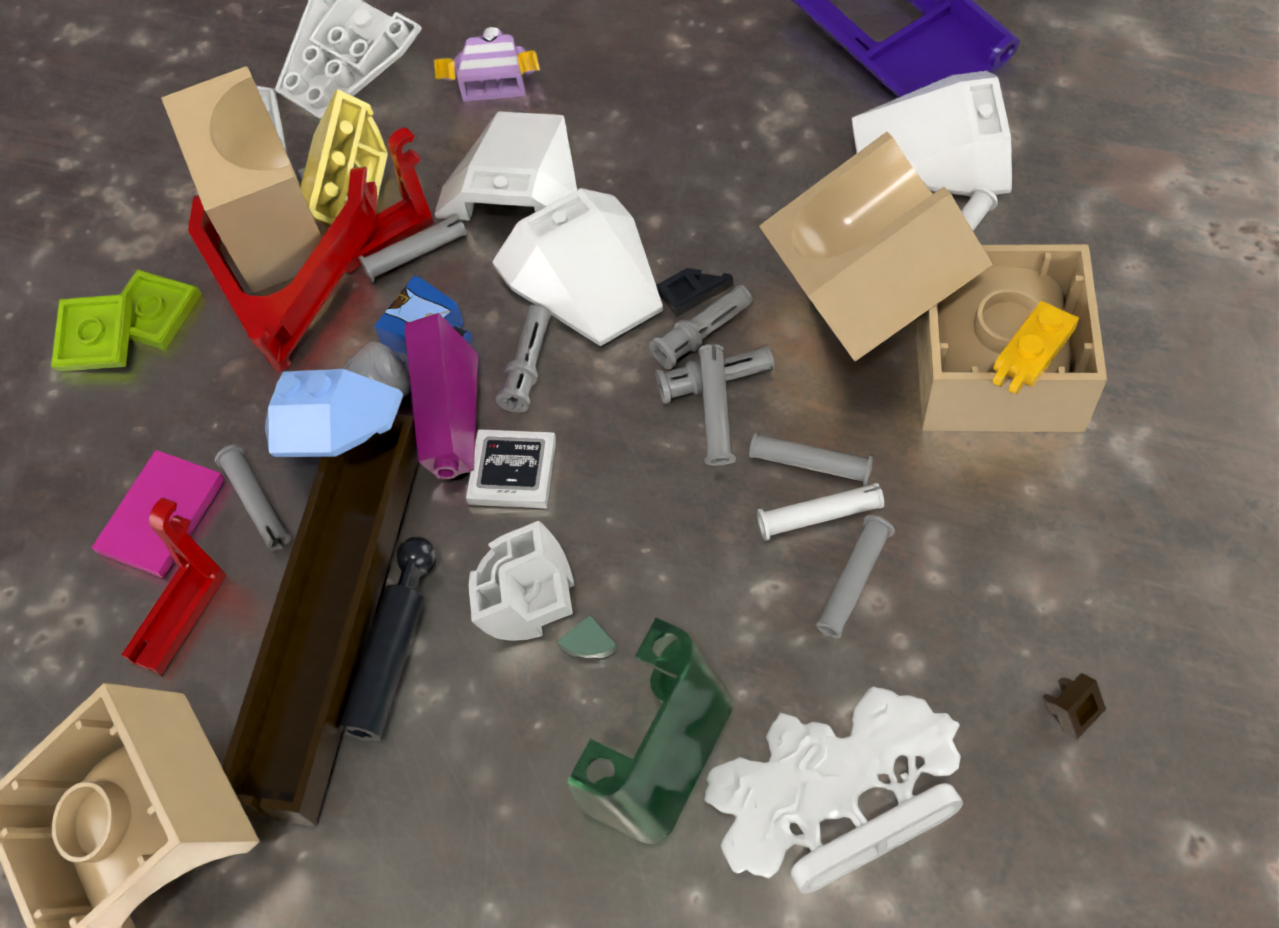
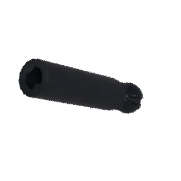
[338,537,436,741]

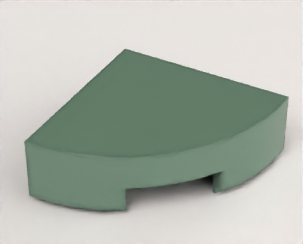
[557,615,618,659]

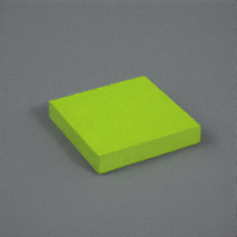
[121,269,202,350]
[51,294,133,372]

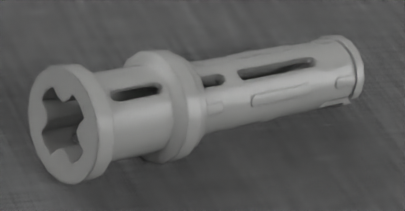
[649,284,753,369]
[496,305,551,413]
[655,345,774,404]

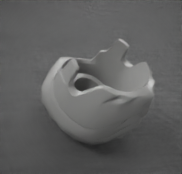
[341,341,411,398]

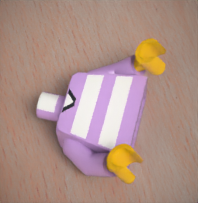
[434,27,540,102]

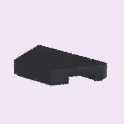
[656,268,734,317]

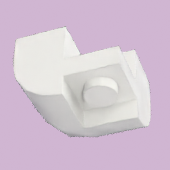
[468,520,575,641]

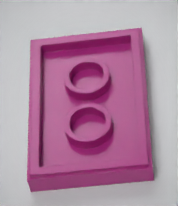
[91,450,225,579]

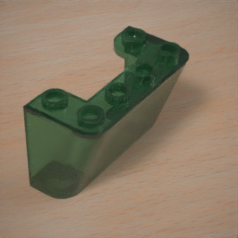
[567,617,733,844]

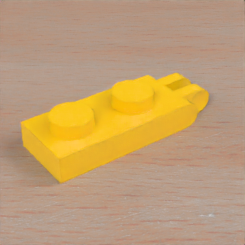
[992,301,1079,395]

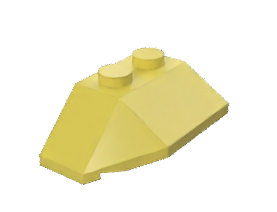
[300,89,388,227]

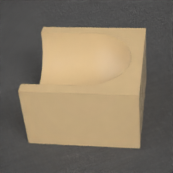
[161,66,322,293]
[759,132,993,361]
[916,244,1107,432]
[0,683,260,928]

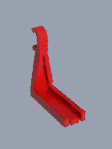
[346,127,434,274]
[121,497,227,676]

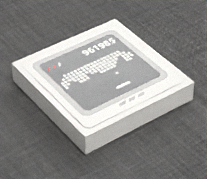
[466,429,557,509]

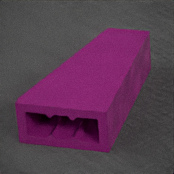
[405,313,478,479]

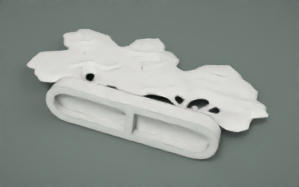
[704,687,963,894]

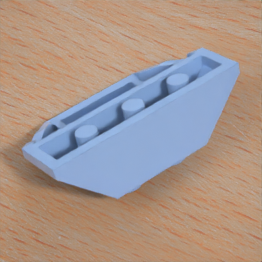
[265,369,404,457]

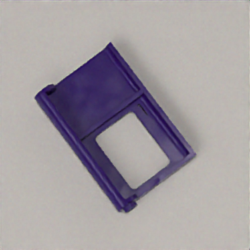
[791,0,1020,98]

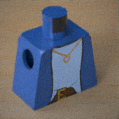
[374,275,472,355]

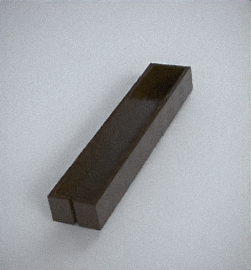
[222,415,418,827]

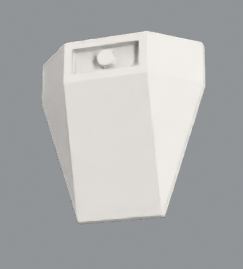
[275,0,422,120]
[852,71,1012,196]
[435,111,577,221]
[493,188,663,346]

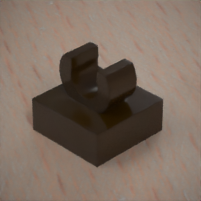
[1043,673,1106,740]

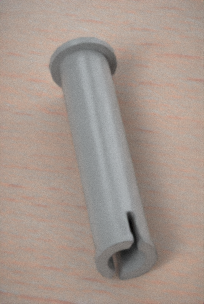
[358,214,467,283]
[699,344,736,466]
[749,433,874,486]
[214,445,291,551]
[816,515,895,638]

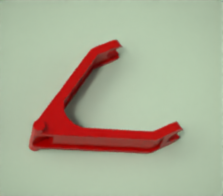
[188,166,377,372]

